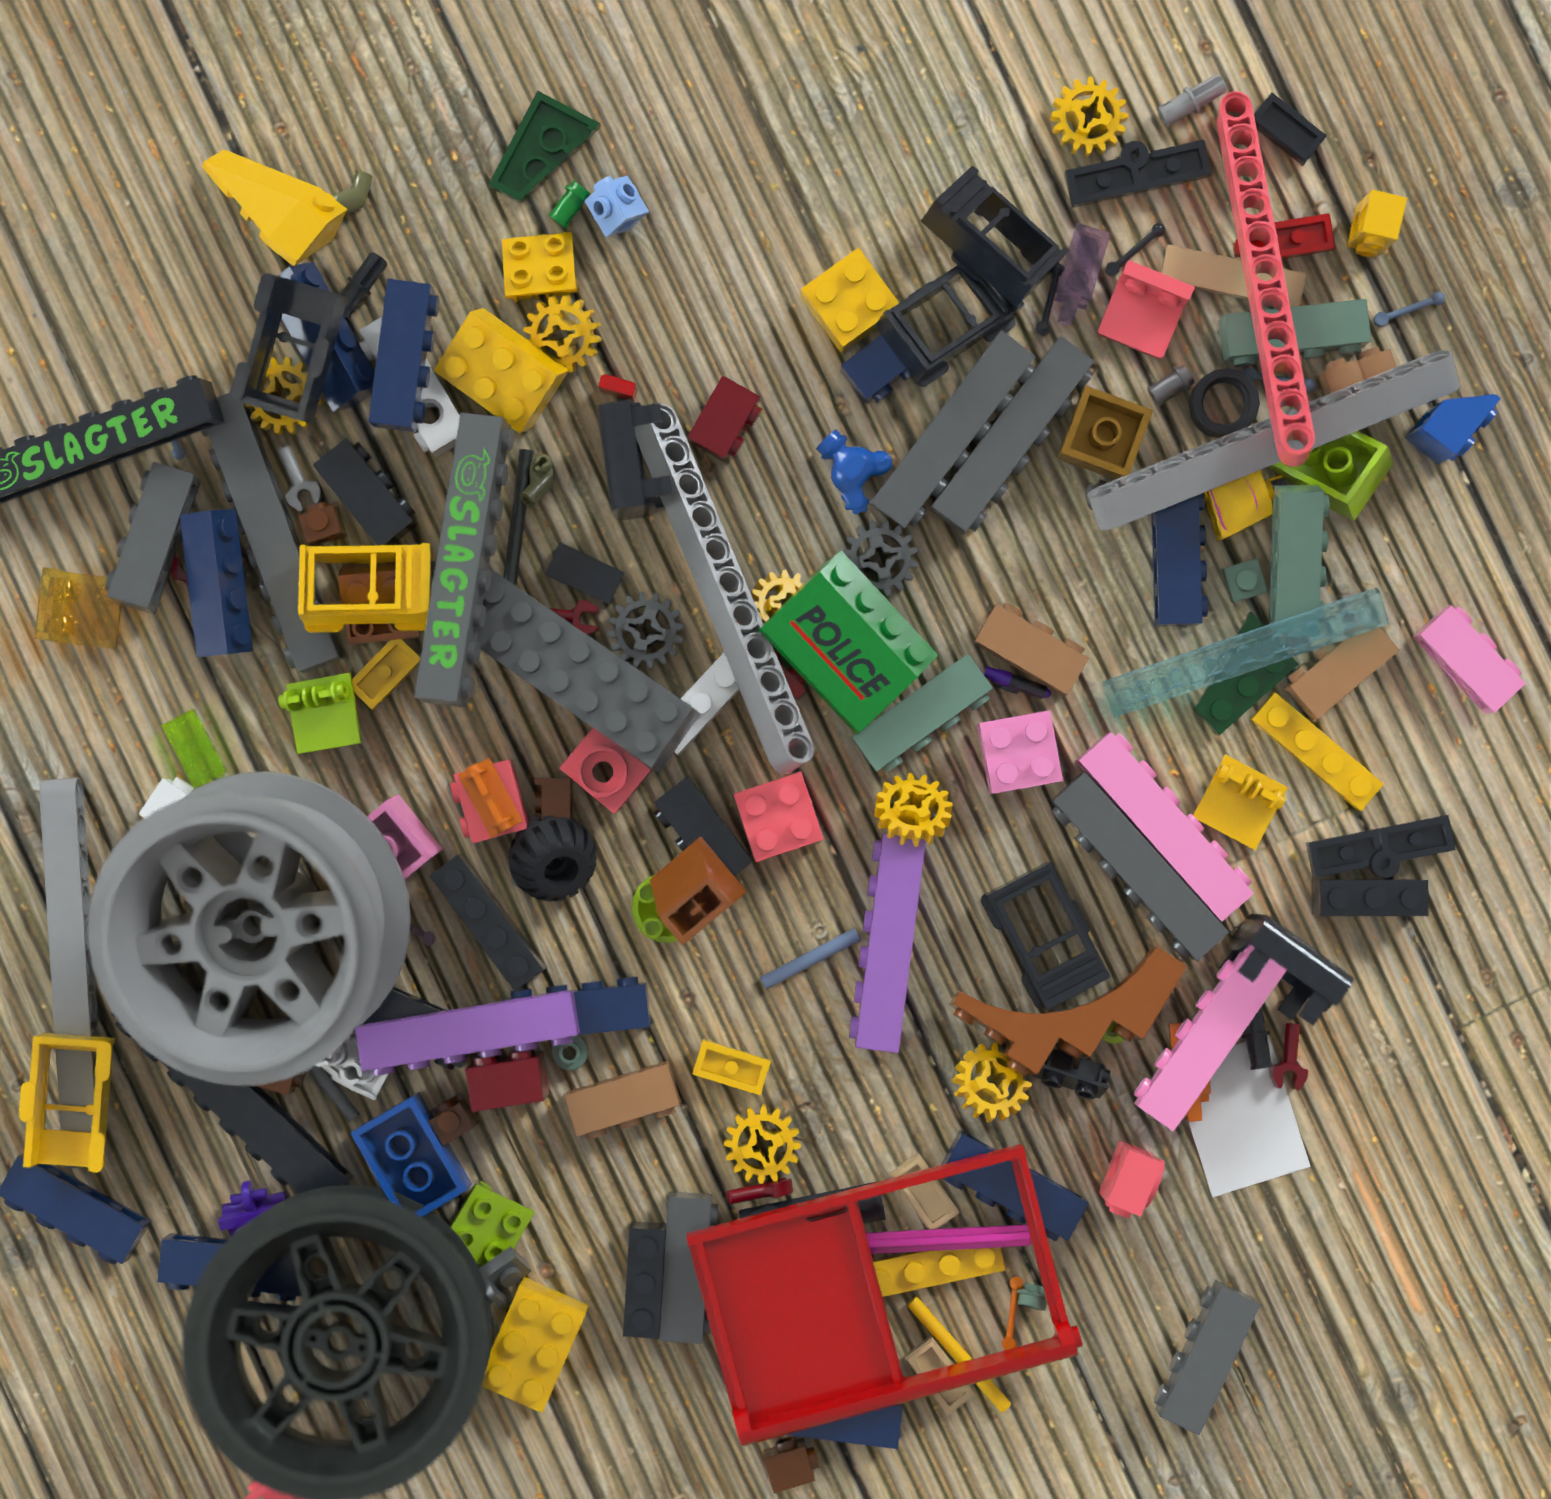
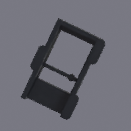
[921,165,1068,307]
[875,265,1025,387]
[230,273,349,423]
[981,861,1111,1010]

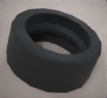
[1188,368,1260,438]

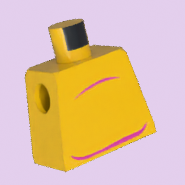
[1204,470,1287,542]

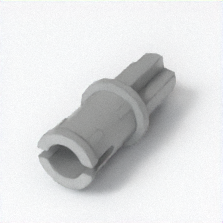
[1156,74,1227,127]

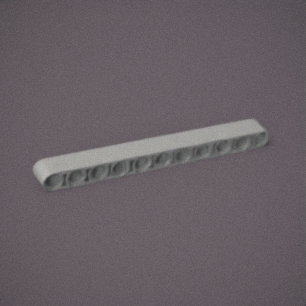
[1087,350,1461,530]
[634,404,814,774]
[39,777,106,1168]

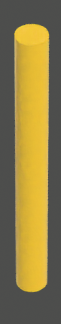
[906,1296,1012,1413]

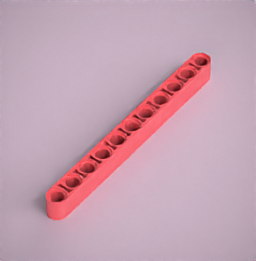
[1216,91,1315,467]

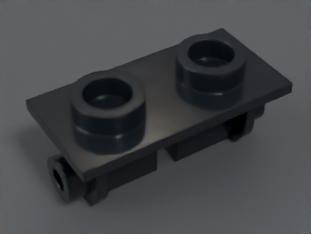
[1032,1048,1110,1099]

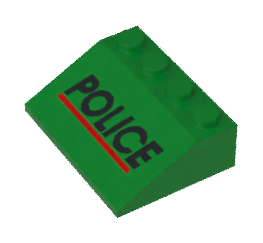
[758,551,938,735]

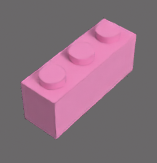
[1412,605,1526,714]

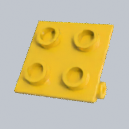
[502,232,578,302]
[1193,754,1288,850]

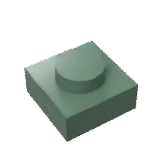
[1221,558,1268,603]

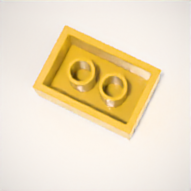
[433,308,569,433]
[482,1277,589,1413]

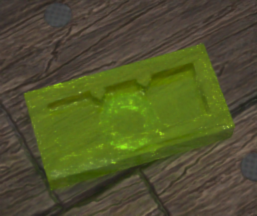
[161,709,228,788]

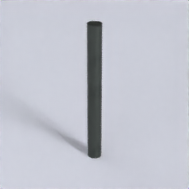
[503,449,534,586]

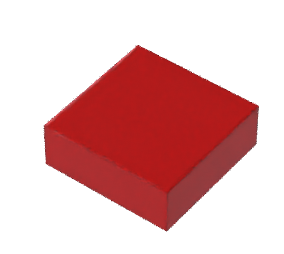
[598,374,638,402]

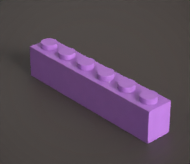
[849,833,926,1053]
[355,989,580,1076]

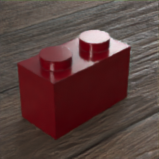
[687,375,763,463]

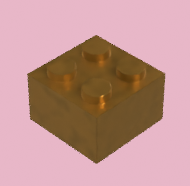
[1057,386,1153,480]

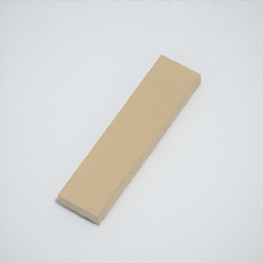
[1161,245,1307,307]

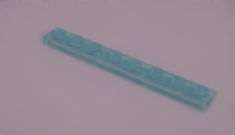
[1102,588,1389,718]

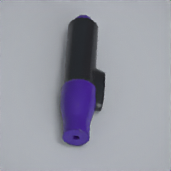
[984,666,1051,699]

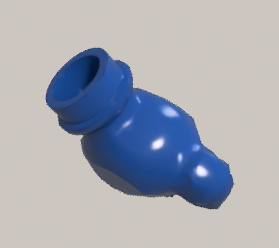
[816,429,892,515]

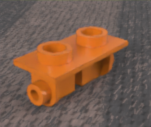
[458,758,523,838]

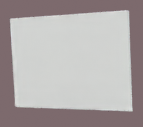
[1189,1035,1311,1197]

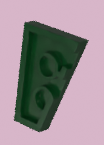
[488,91,601,204]
[1194,612,1299,736]

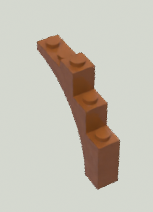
[949,947,1187,1077]

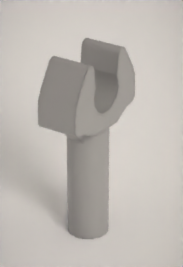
[277,446,322,513]

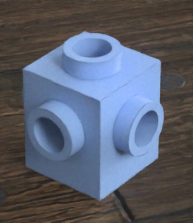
[585,175,649,237]

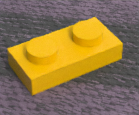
[352,639,421,710]
[692,1039,771,1095]

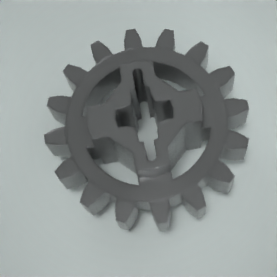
[842,520,918,597]
[607,592,685,669]

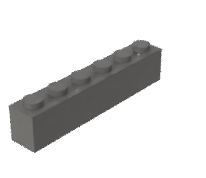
[870,330,1035,530]
[930,335,1094,536]
[1050,772,1229,961]

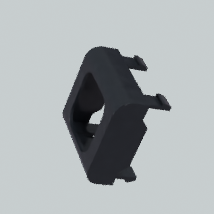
[596,400,673,520]
[1220,914,1354,1026]

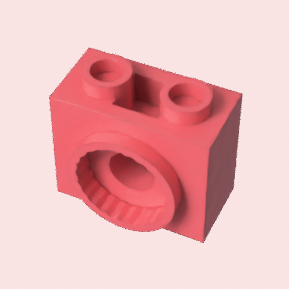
[559,728,652,814]
[450,759,529,844]
[1098,1140,1165,1219]

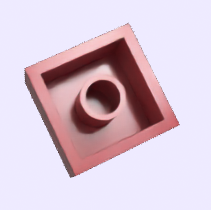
[733,772,824,862]

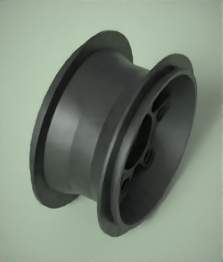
[182,1185,492,1499]

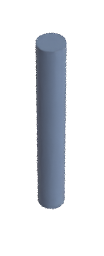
[760,928,860,990]

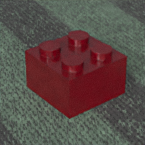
[465,1049,550,1112]

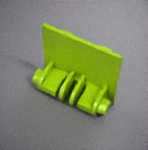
[278,673,362,754]
[450,1181,535,1266]

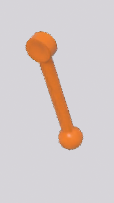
[1002,1276,1023,1350]

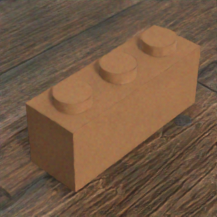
[973,602,1089,696]
[1284,617,1399,720]
[564,1060,681,1140]

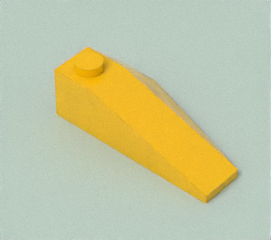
[202,149,347,266]

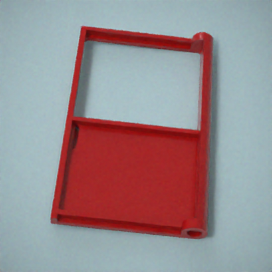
[686,1144,1083,1447]

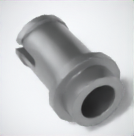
[1147,365,1195,407]

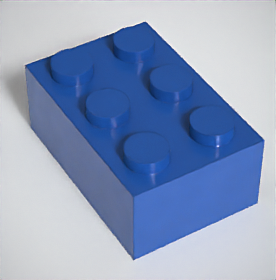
[350,1092,472,1217]

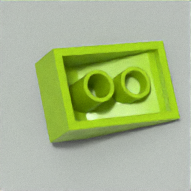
[1269,408,1394,521]

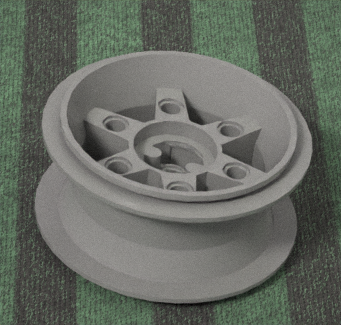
[88,771,411,1086]

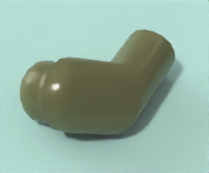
[331,171,373,215]
[519,454,554,507]

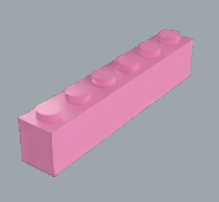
[1075,732,1254,922]
[1134,945,1287,1132]

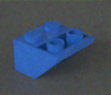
[1405,394,1501,464]

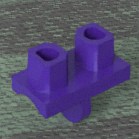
[218,1181,287,1237]

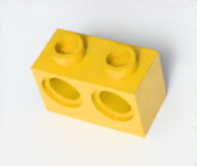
[1347,189,1407,257]

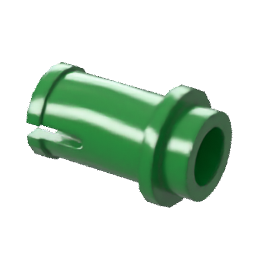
[548,181,590,229]

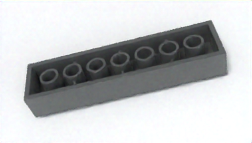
[477,568,701,773]

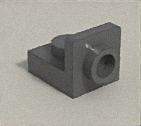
[479,1246,532,1311]

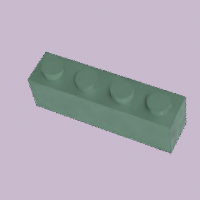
[1219,299,1371,367]
[1269,485,1330,634]
[851,654,993,773]

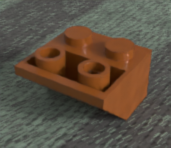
[338,562,420,644]
[650,836,747,945]

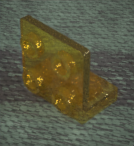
[34,567,122,649]

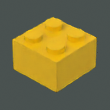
[800,247,899,354]

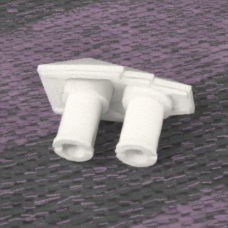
[315,1035,389,1100]

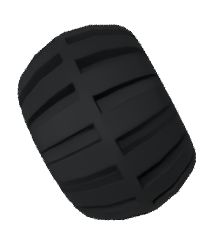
[508,815,597,902]

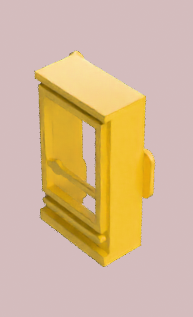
[298,543,435,633]
[19,1033,115,1173]

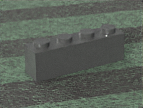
[105,462,201,615]
[659,1192,718,1344]
[1154,1280,1261,1435]

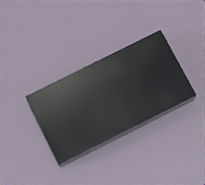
[1254,92,1327,166]
[545,542,625,605]

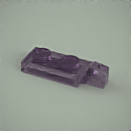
[1055,223,1111,326]

